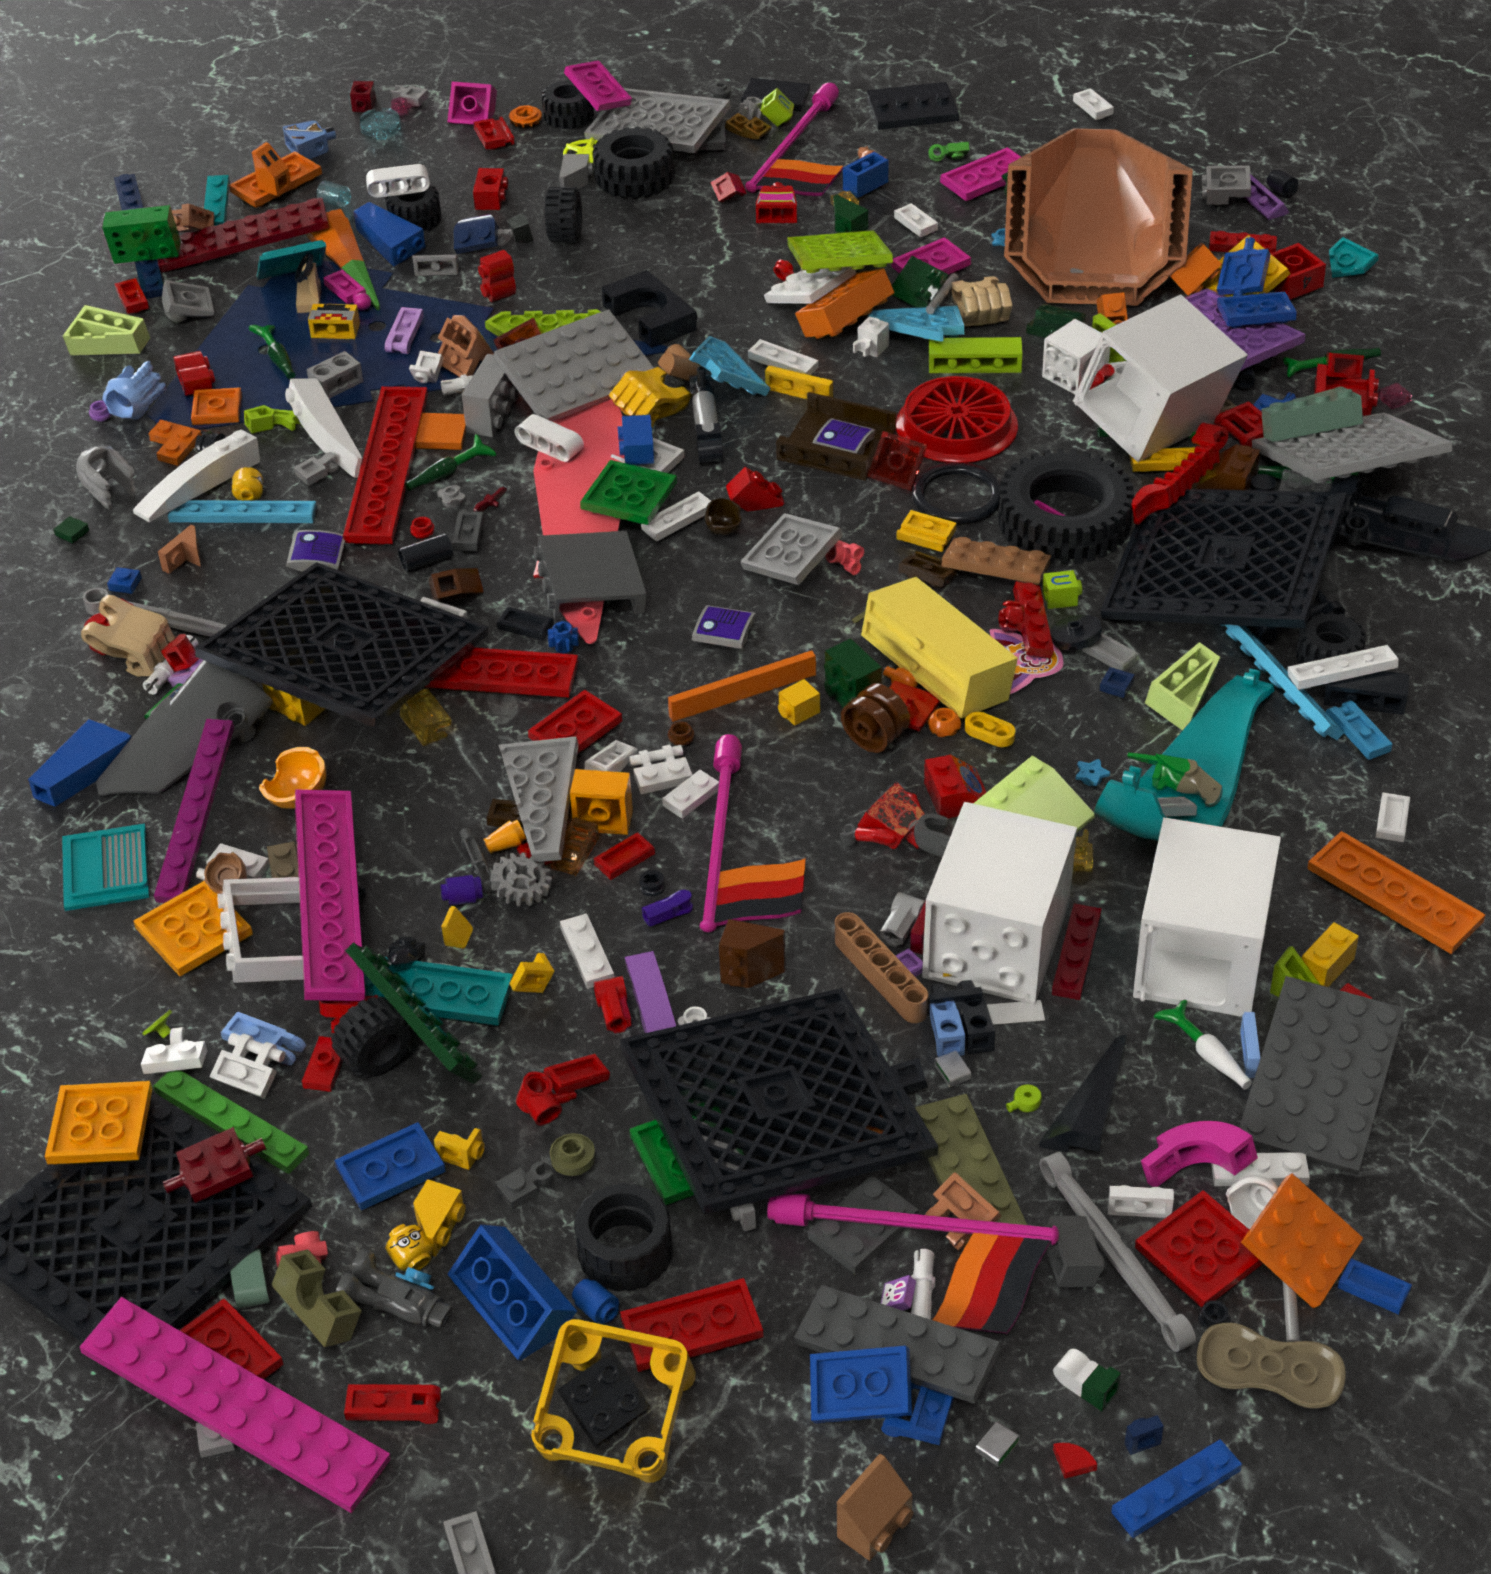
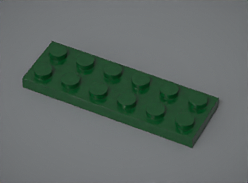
[345,943,483,1084]

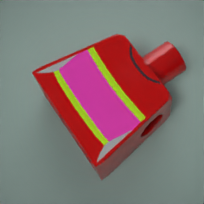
[756,182,797,223]

